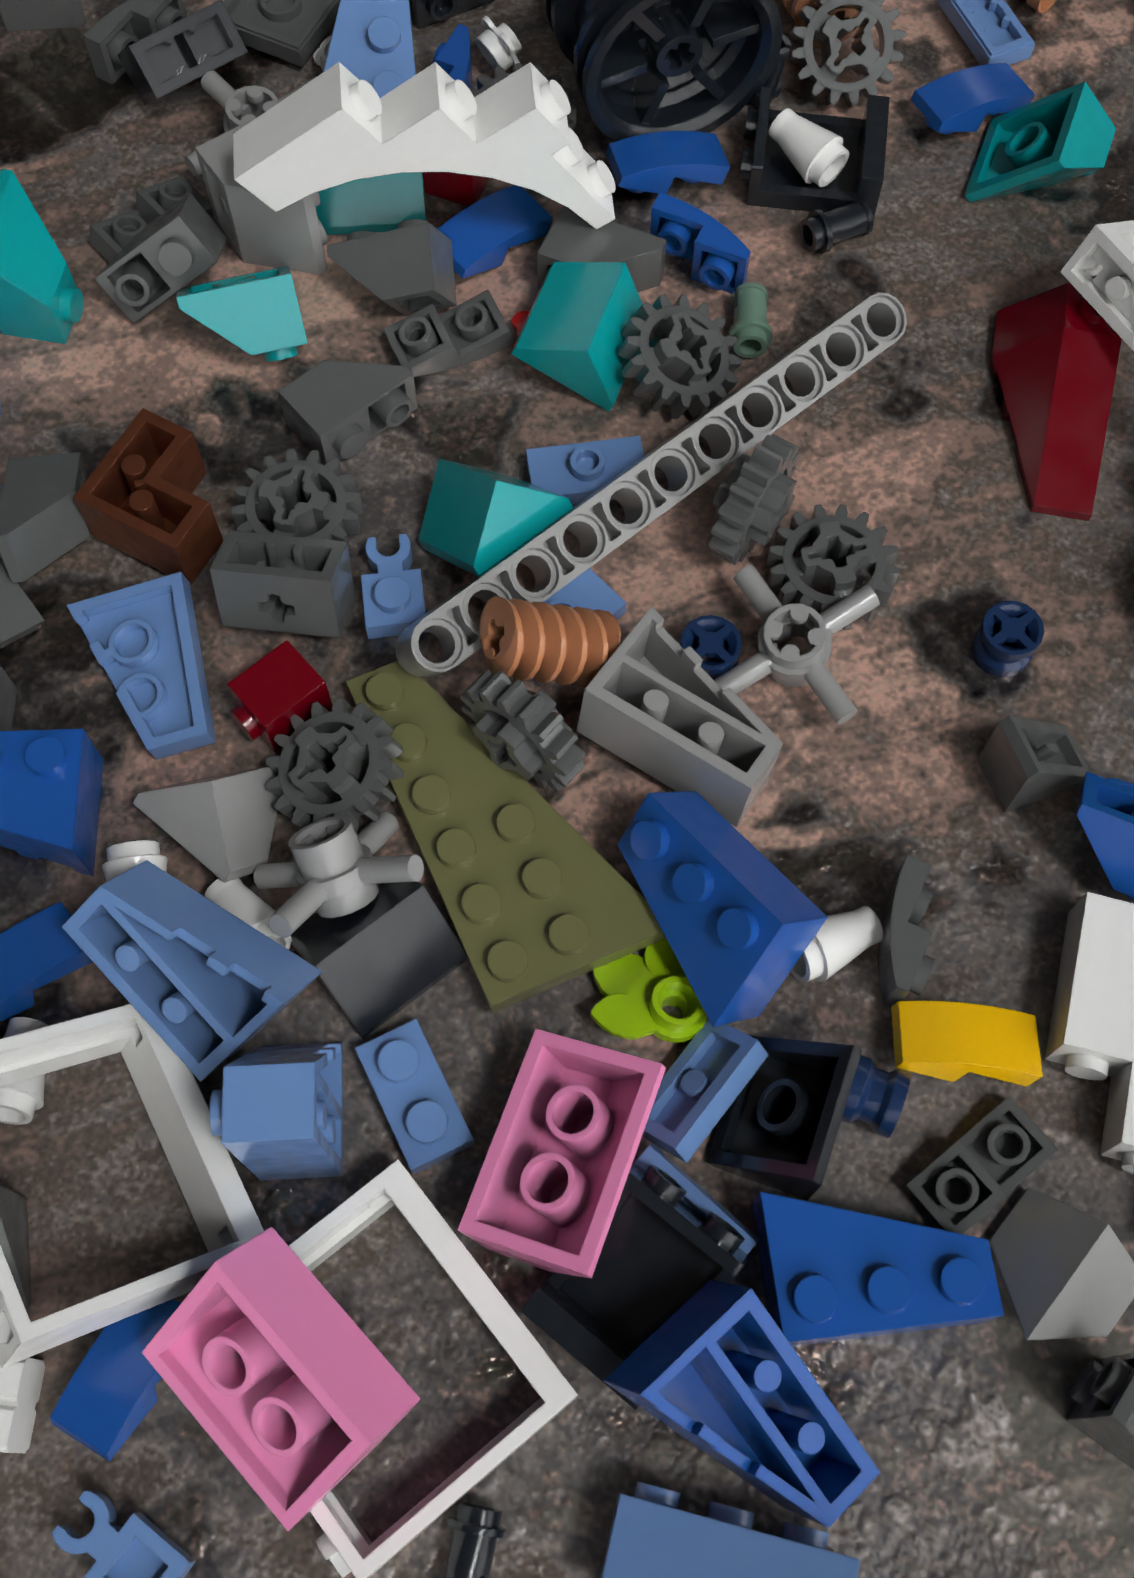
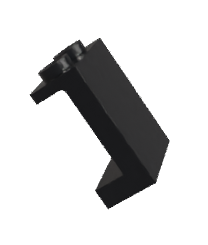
[739,86,890,219]
[521,1165,750,1410]

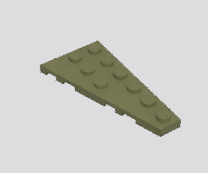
[346,661,666,1014]

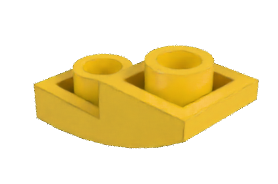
[891,1001,1043,1087]

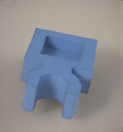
[361,534,427,639]
[52,1490,196,1578]

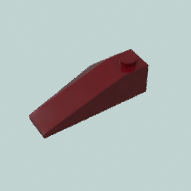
[989,282,1122,521]

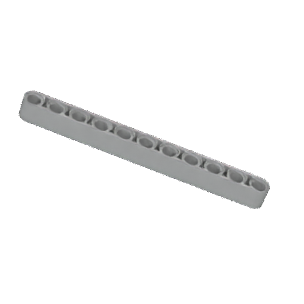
[395,293,907,677]

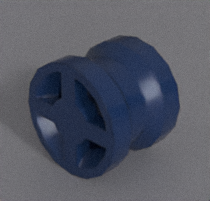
[971,601,1044,677]
[680,615,742,680]
[841,1055,911,1138]

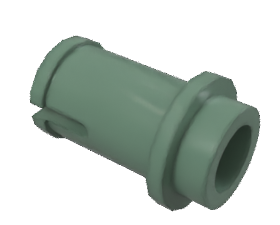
[728,282,773,358]

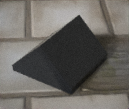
[290,882,467,1039]
[706,1036,862,1201]

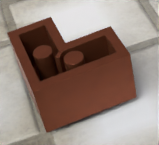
[73,408,224,586]

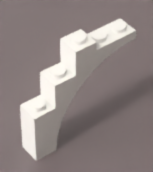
[233,62,616,229]
[1045,892,1134,1174]

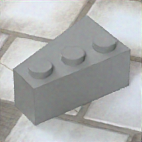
[577,606,783,827]

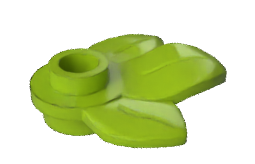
[590,938,707,1043]

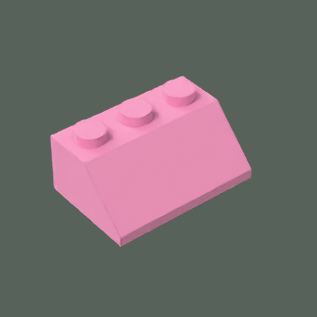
[458,1029,666,1278]
[141,1227,421,1531]

